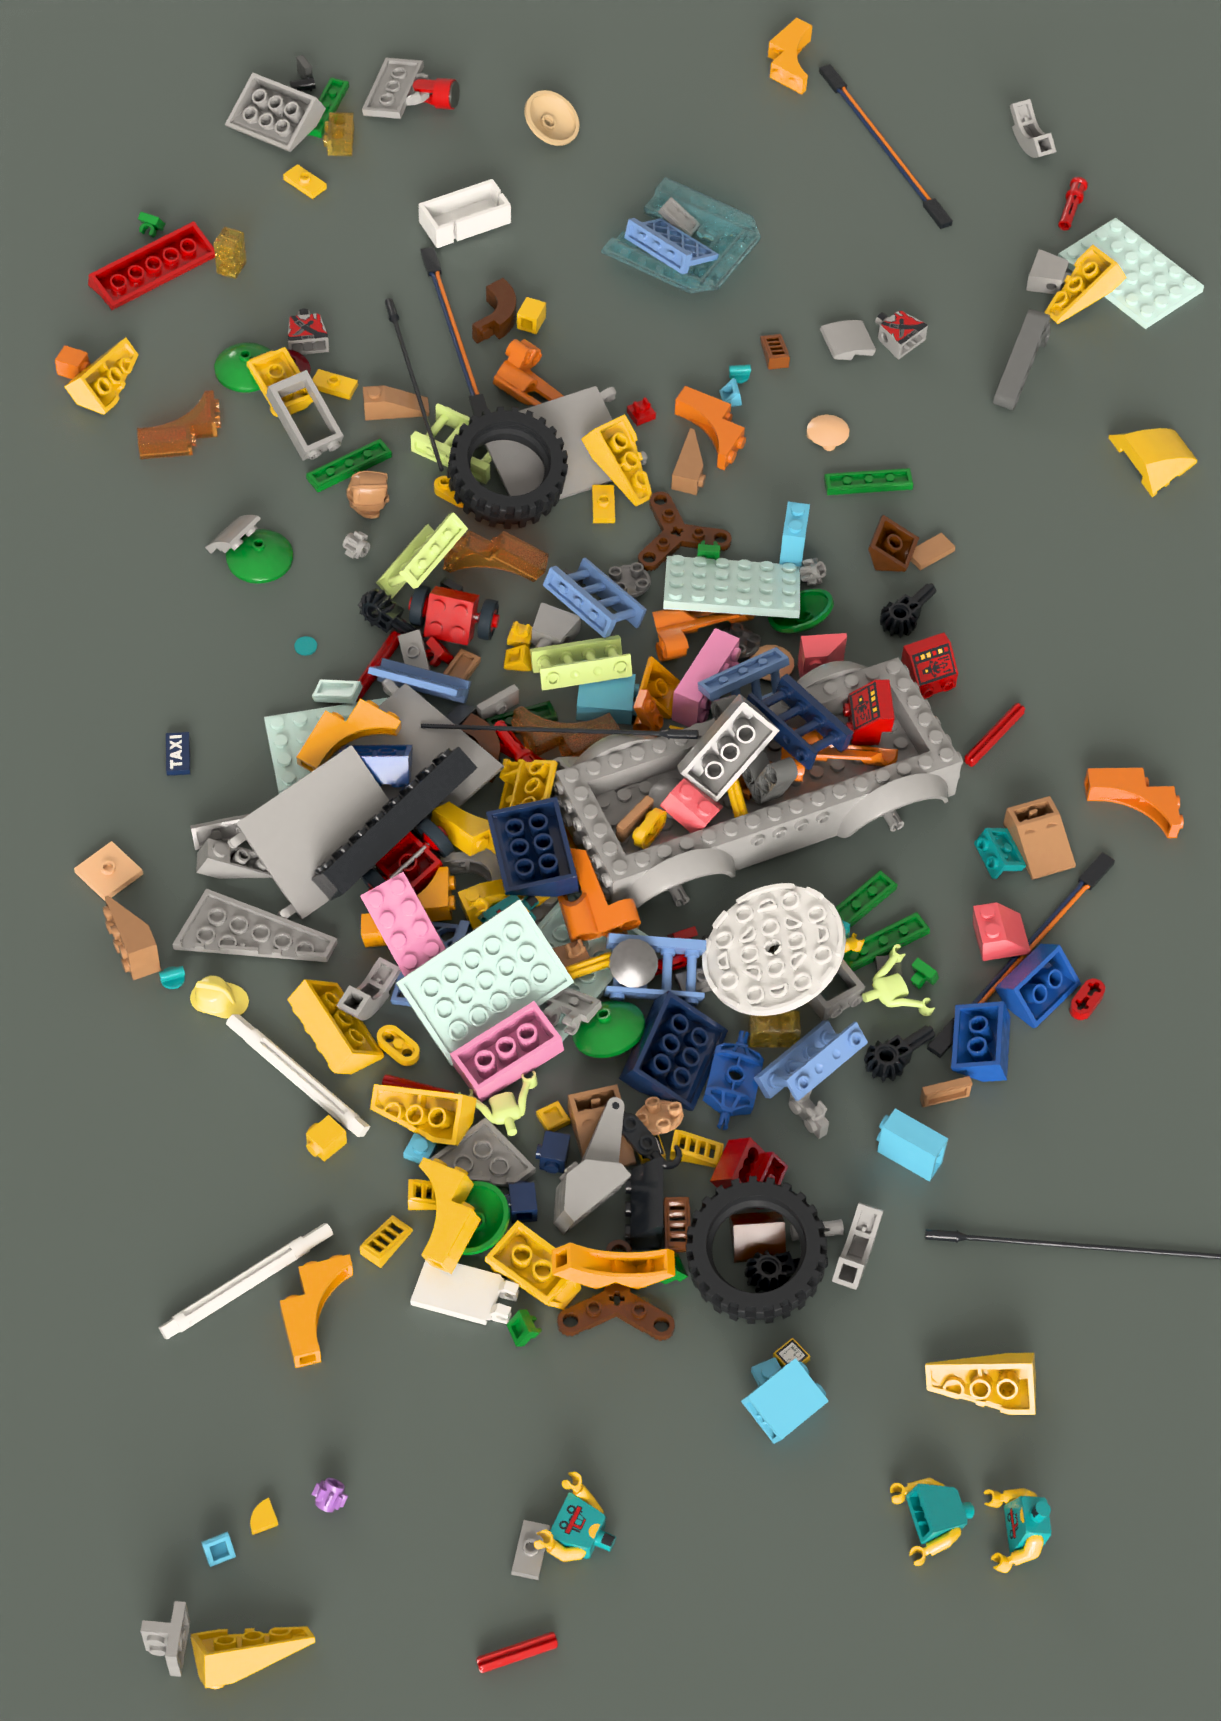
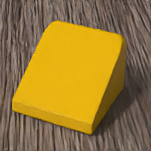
[504,644,532,671]

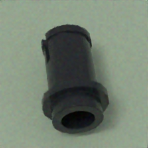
[290,76,316,92]

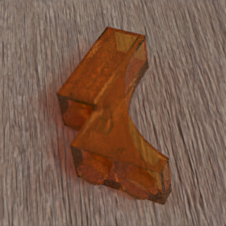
[137,390,221,459]
[443,530,549,582]
[511,706,620,757]

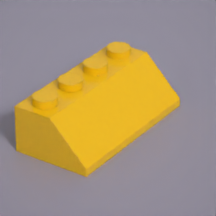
[287,979,385,1075]

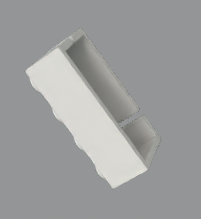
[419,179,511,248]

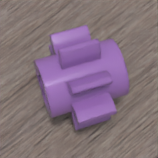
[312,1478,348,1513]

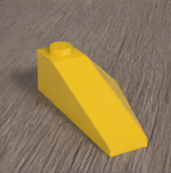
[1044,244,1127,324]
[64,337,138,415]

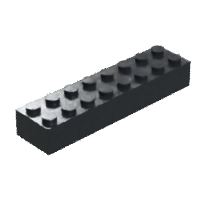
[311,746,478,901]

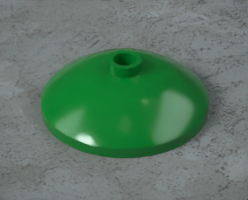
[214,342,271,392]
[226,529,293,583]
[768,589,834,634]
[572,1000,646,1058]
[435,1181,510,1255]

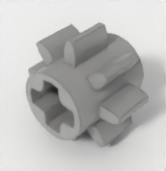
[343,531,371,559]
[799,558,826,586]

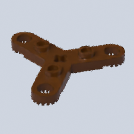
[638,492,732,571]
[557,1240,675,1341]

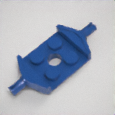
[703,1030,764,1130]

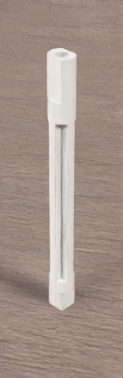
[226,1014,370,1137]
[158,1223,334,1339]

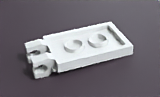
[411,1260,520,1325]

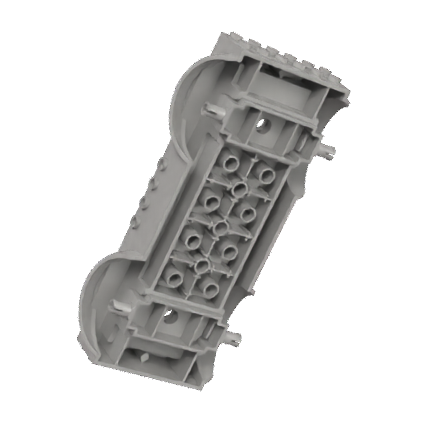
[553,657,963,908]

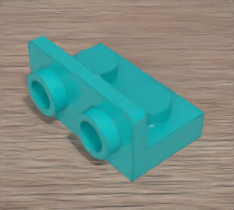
[974,828,1027,879]

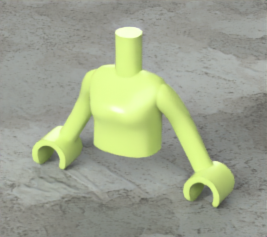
[862,944,935,1016]
[458,1071,538,1136]

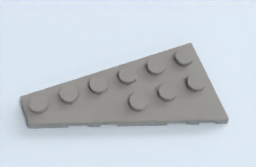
[172,889,338,962]

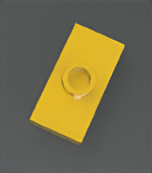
[283,164,327,199]
[312,369,358,400]
[592,485,615,523]

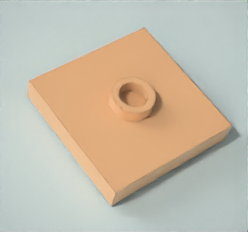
[74,841,143,901]

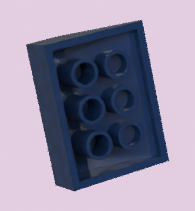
[486,797,579,897]
[619,991,728,1111]

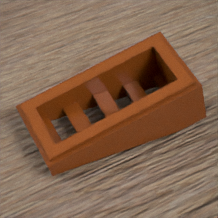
[760,334,790,370]
[663,1197,690,1252]

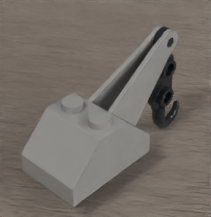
[553,1097,682,1235]

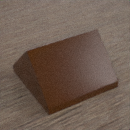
[868,515,919,572]
[729,1211,786,1263]

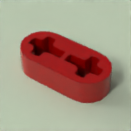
[1069,978,1105,1020]

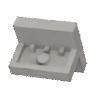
[141,1601,191,1677]

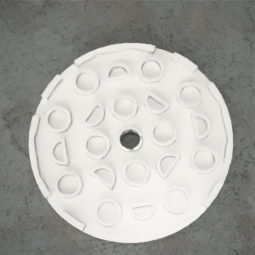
[702,883,846,1016]

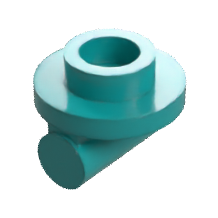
[729,364,751,383]
[159,966,185,989]

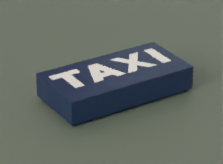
[166,732,190,776]

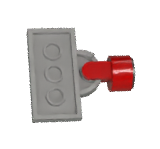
[362,58,460,119]

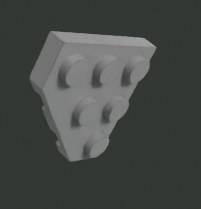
[430,1117,536,1187]

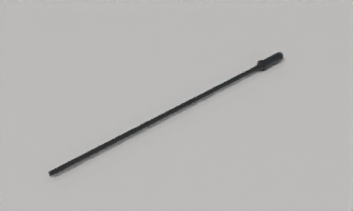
[385,298,444,472]
[421,724,699,740]
[925,1229,1221,1259]

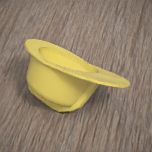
[190,976,249,1019]

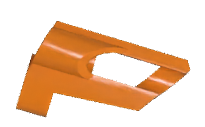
[492,339,563,406]
[652,609,755,662]
[780,728,898,782]
[557,847,641,942]

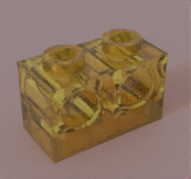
[324,112,354,156]
[214,227,246,279]
[748,1011,801,1047]

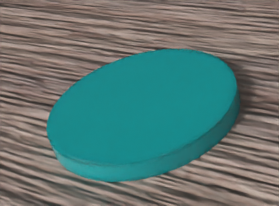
[294,636,317,656]

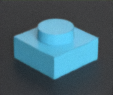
[403,1133,438,1164]
[751,1357,781,1386]

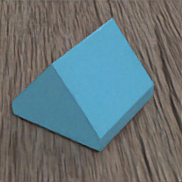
[719,378,742,407]
[201,1532,236,1567]

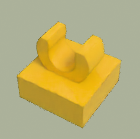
[507,621,532,648]

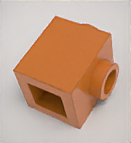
[55,345,91,379]

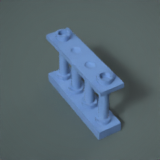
[543,558,647,638]
[698,647,790,718]
[604,933,706,1006]
[754,1020,868,1101]

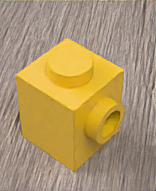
[517,297,546,334]
[306,1115,347,1162]

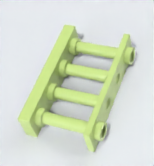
[411,403,492,484]
[376,512,468,599]
[530,635,632,691]

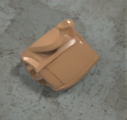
[346,471,389,519]

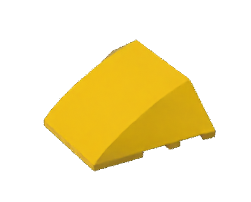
[1109,428,1197,497]
[499,759,558,809]

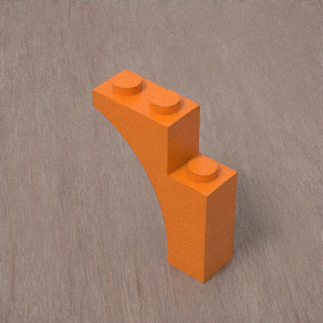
[675,386,746,471]
[1084,768,1184,838]

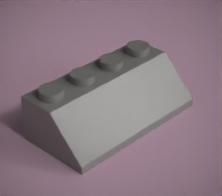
[677,694,780,802]

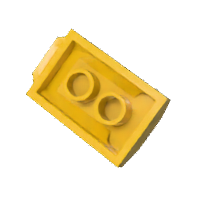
[246,347,313,417]
[485,1220,582,1310]

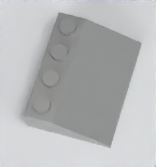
[225,72,326,152]

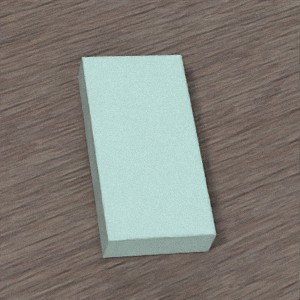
[312,679,363,704]

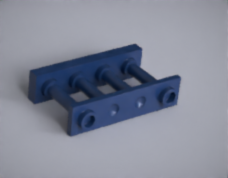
[747,674,853,770]

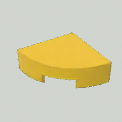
[250,1498,278,1535]

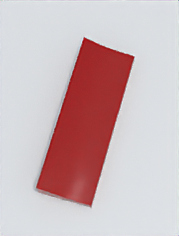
[88,221,217,310]

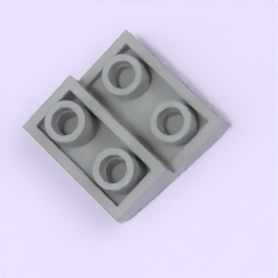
[820,320,876,360]
[205,515,261,554]

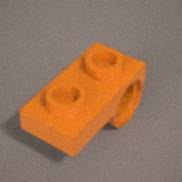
[633,690,664,737]

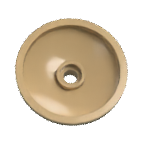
[524,90,579,146]

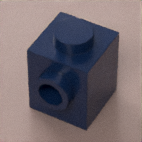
[536,1131,570,1174]
[504,1181,537,1224]

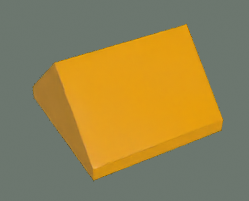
[638,656,680,719]

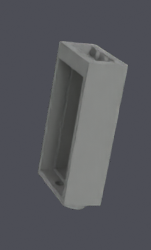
[266,370,344,461]
[773,945,865,1021]

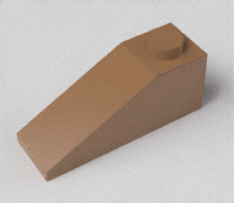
[363,385,430,420]
[671,428,706,495]

